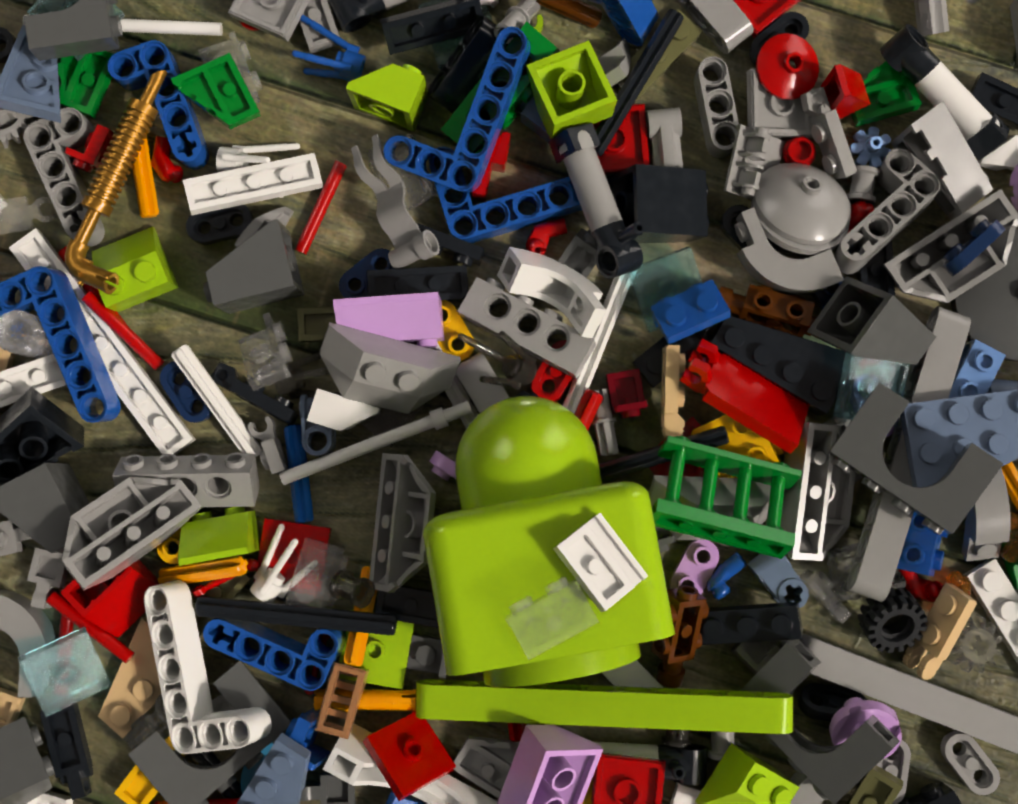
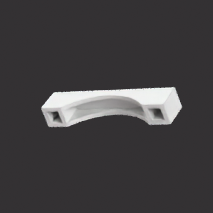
[323,723,498,804]

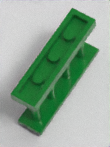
[652,436,802,559]

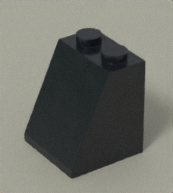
[606,164,709,243]

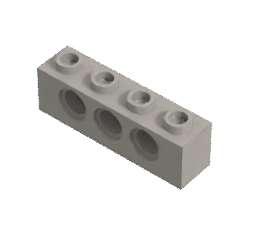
[457,277,596,380]
[112,452,260,508]

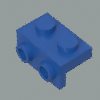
[650,279,731,345]
[897,512,948,577]
[285,708,331,771]

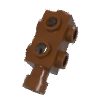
[719,284,817,338]
[651,585,709,688]

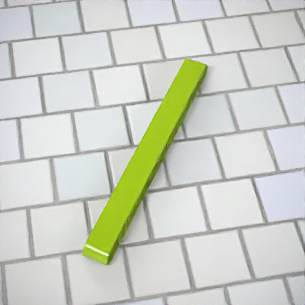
[416,679,793,734]

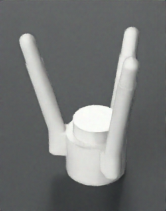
[216,143,300,198]
[250,524,319,603]

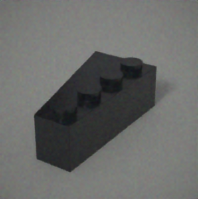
[708,316,861,416]
[0,387,84,486]

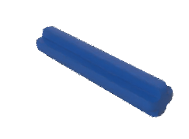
[284,424,314,523]

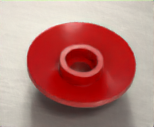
[756,33,819,100]

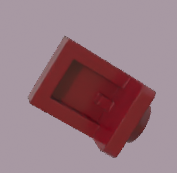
[605,369,648,419]

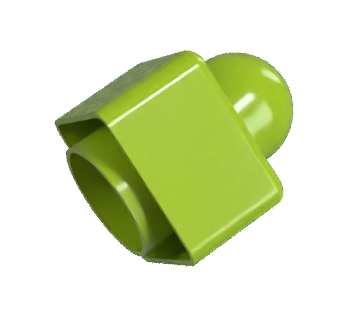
[423,396,675,687]

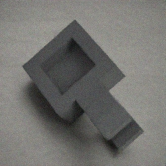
[300,772,356,804]

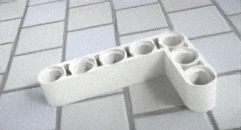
[144,580,272,754]

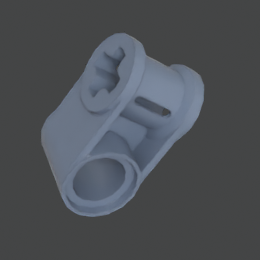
[299,393,336,457]
[747,554,809,608]

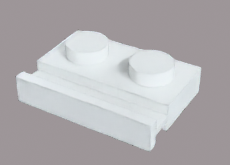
[553,513,648,612]

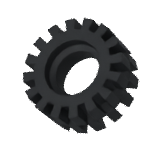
[858,587,928,653]

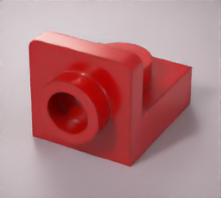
[64,124,115,173]

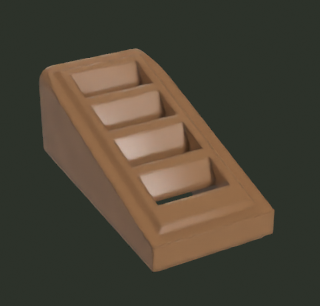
[315,661,369,739]

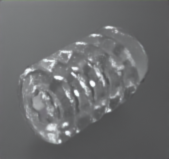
[0,310,54,359]

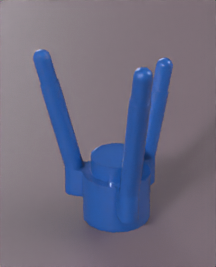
[292,15,366,82]

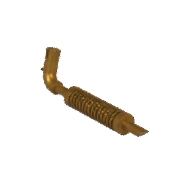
[65,70,167,294]

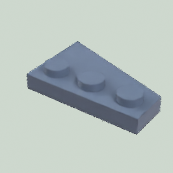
[0,25,61,123]

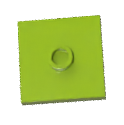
[339,610,415,690]

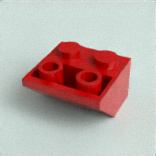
[60,559,159,638]

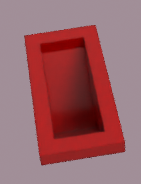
[820,64,871,119]

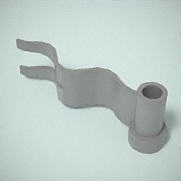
[351,134,440,269]

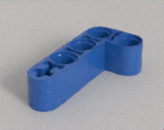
[107,40,210,170]
[203,618,347,691]

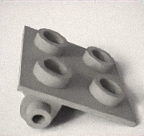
[724,124,785,200]

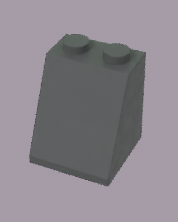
[203,219,305,314]
[807,276,936,365]
[0,463,89,553]
[0,717,55,804]

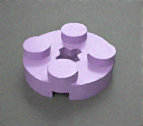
[829,697,902,759]

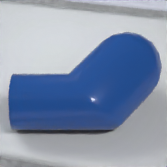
[707,552,747,600]

